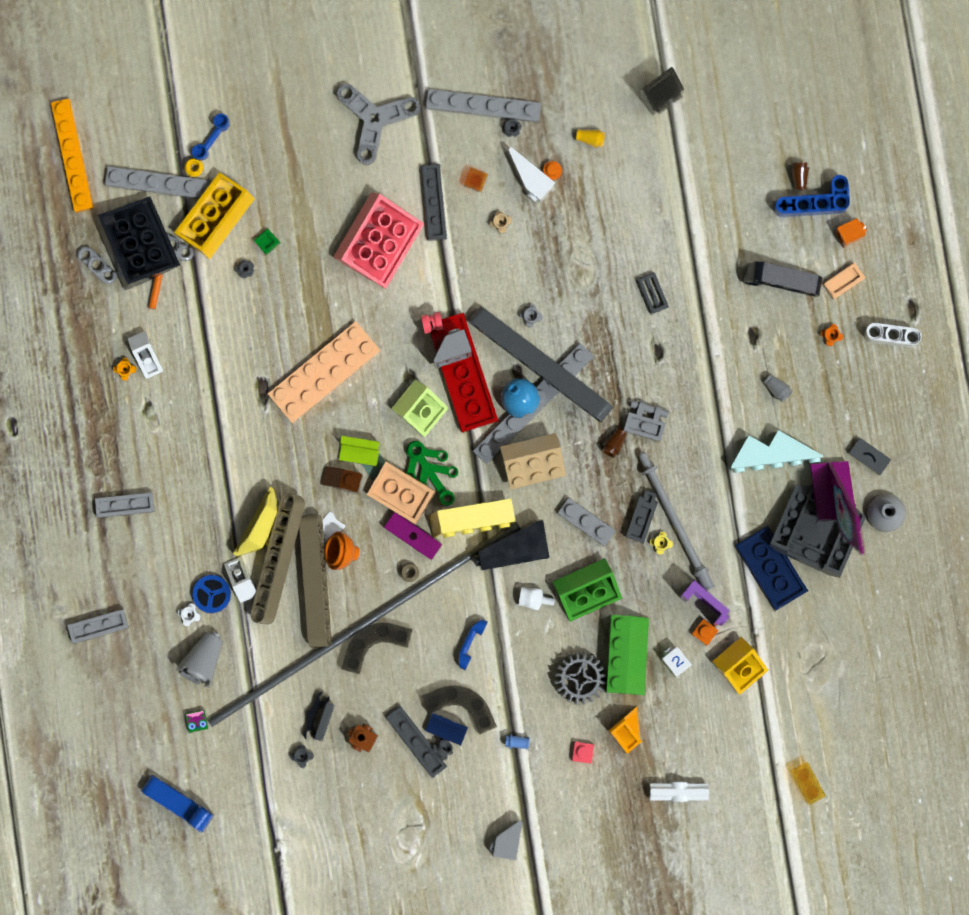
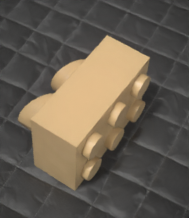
[500,433,566,490]

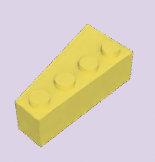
[429,499,515,538]

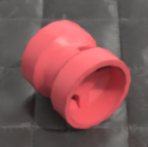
[421,311,443,334]

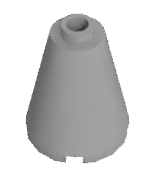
[176,631,223,688]

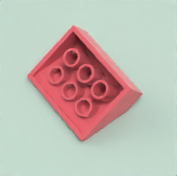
[333,192,424,289]

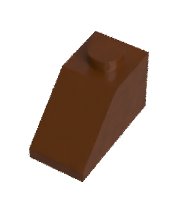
[321,466,363,494]

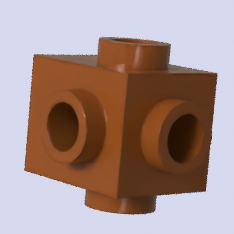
[347,723,378,753]

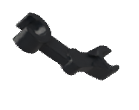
[303,692,330,740]

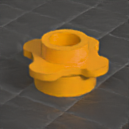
[113,358,136,381]

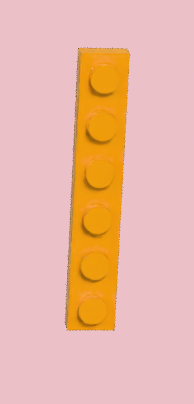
[51,98,94,213]

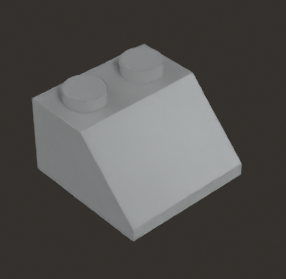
[434,328,472,369]

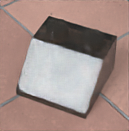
[639,67,684,115]

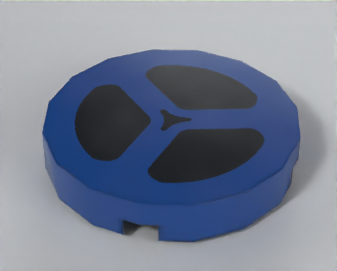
[192,575,231,613]

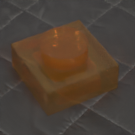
[464,167,488,193]

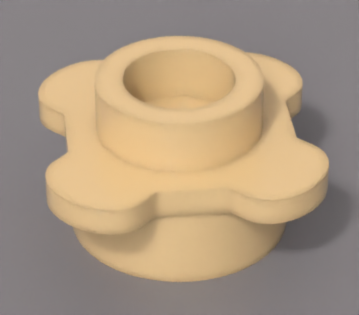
[490,211,512,233]

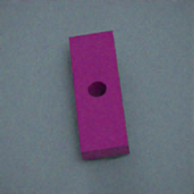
[384,512,442,561]

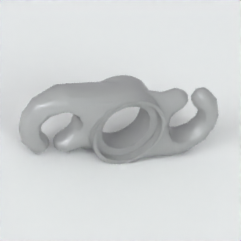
[167,234,194,261]
[77,247,117,284]

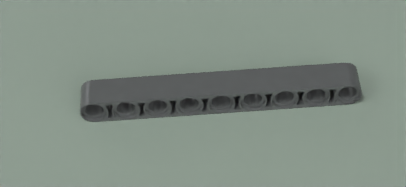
[468,306,613,423]

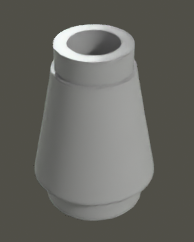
[764,374,793,402]

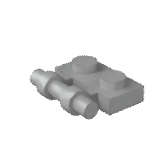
[624,400,669,442]

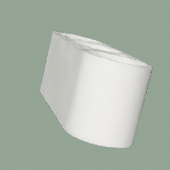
[864,323,922,348]

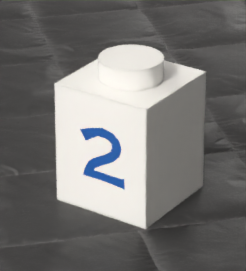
[661,646,692,677]

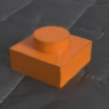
[692,619,719,646]

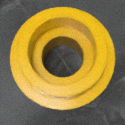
[184,158,204,177]

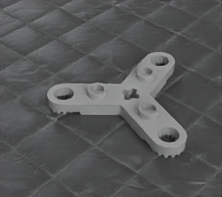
[337,84,420,165]

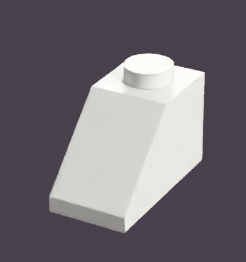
[128,331,163,379]
[224,556,256,603]

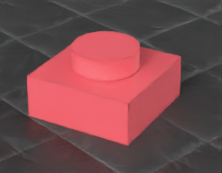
[572,742,594,764]

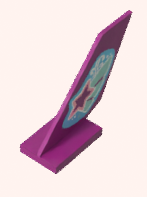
[809,461,865,555]

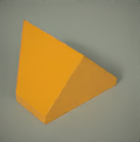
[608,707,642,754]

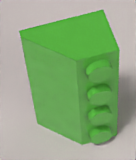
[606,615,649,695]

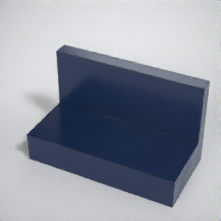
[425,713,468,746]

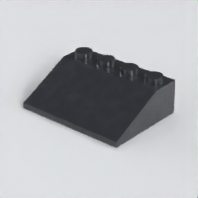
[95,196,180,290]

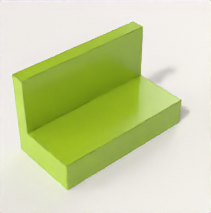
[339,436,381,466]

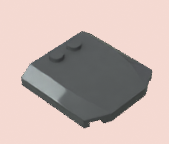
[769,485,866,578]

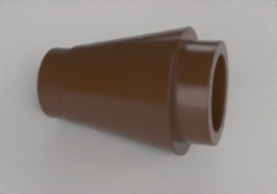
[791,163,810,190]
[602,428,627,458]

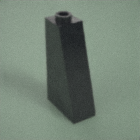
[474,519,550,570]

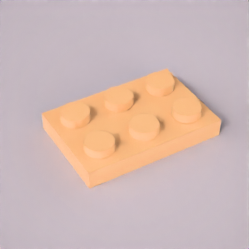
[367,462,436,524]

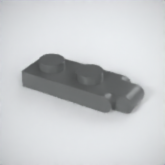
[625,490,658,544]

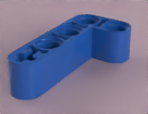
[774,175,850,217]
[141,775,215,832]

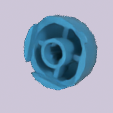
[501,378,540,418]

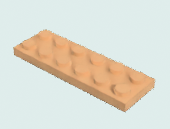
[268,321,380,424]

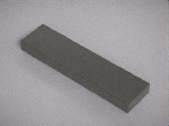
[421,164,447,241]
[385,705,448,778]

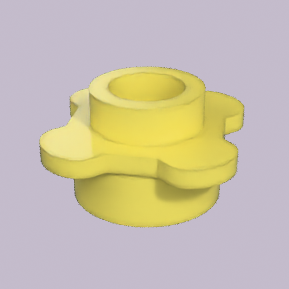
[650,532,673,555]

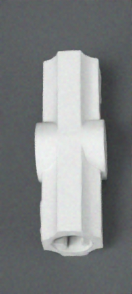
[649,782,709,802]

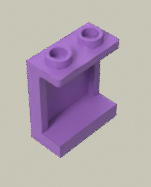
[679,580,730,627]

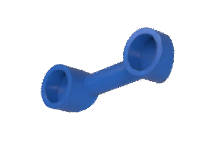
[192,113,230,161]
[459,619,488,670]

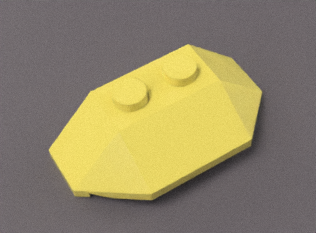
[233,487,279,557]

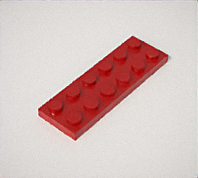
[430,312,499,433]

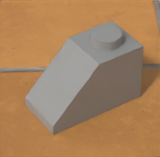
[490,821,523,860]

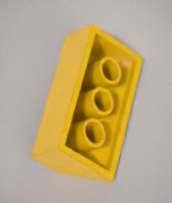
[174,172,255,259]

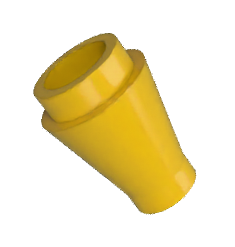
[576,129,605,148]

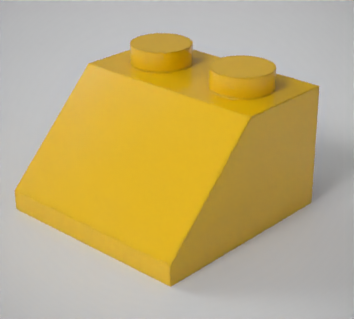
[712,637,769,695]

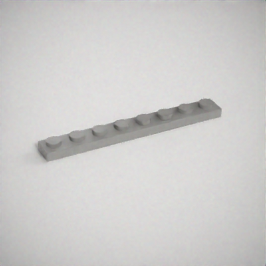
[473,343,594,465]

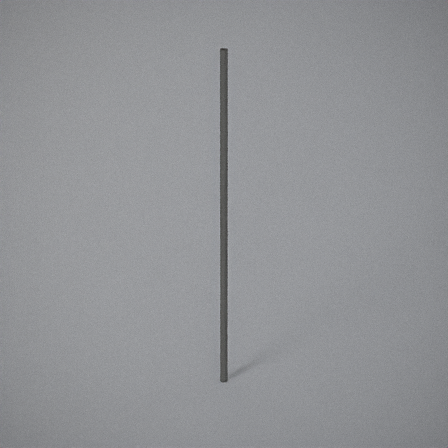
[208,522,520,727]

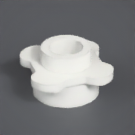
[178,604,201,626]

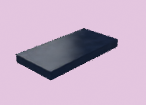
[735,526,808,611]

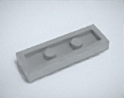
[95,492,155,518]
[558,498,615,547]
[67,609,129,644]

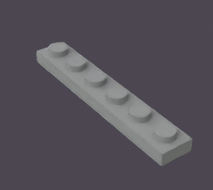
[426,89,541,123]
[105,166,212,199]

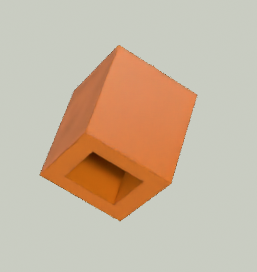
[835,218,867,248]

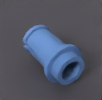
[505,734,529,750]

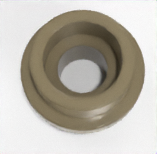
[400,563,419,582]

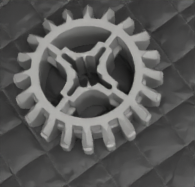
[554,653,606,705]

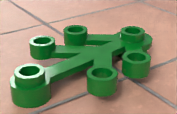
[406,441,459,506]

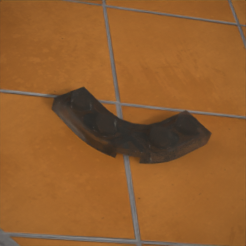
[341,623,413,675]
[421,686,497,735]

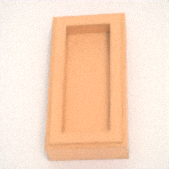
[823,262,865,300]

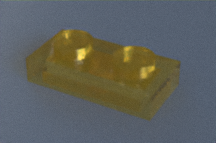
[790,762,826,805]

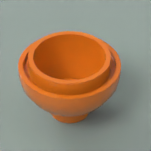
[324,532,359,570]

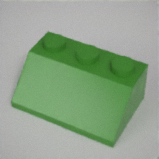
[553,558,622,622]

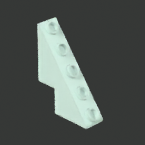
[730,430,823,473]

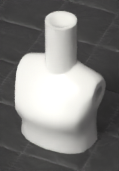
[518,586,555,610]

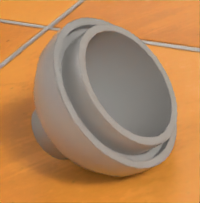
[867,494,906,532]

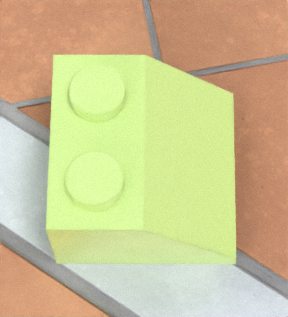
[391,380,449,437]

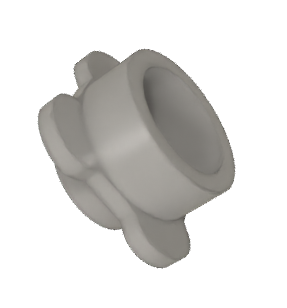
[520,305,543,327]

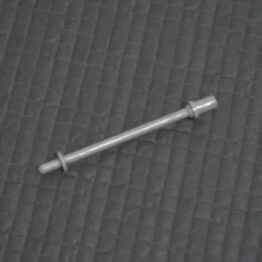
[639,452,715,591]

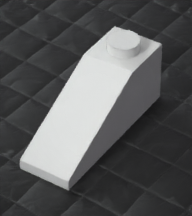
[508,147,555,203]

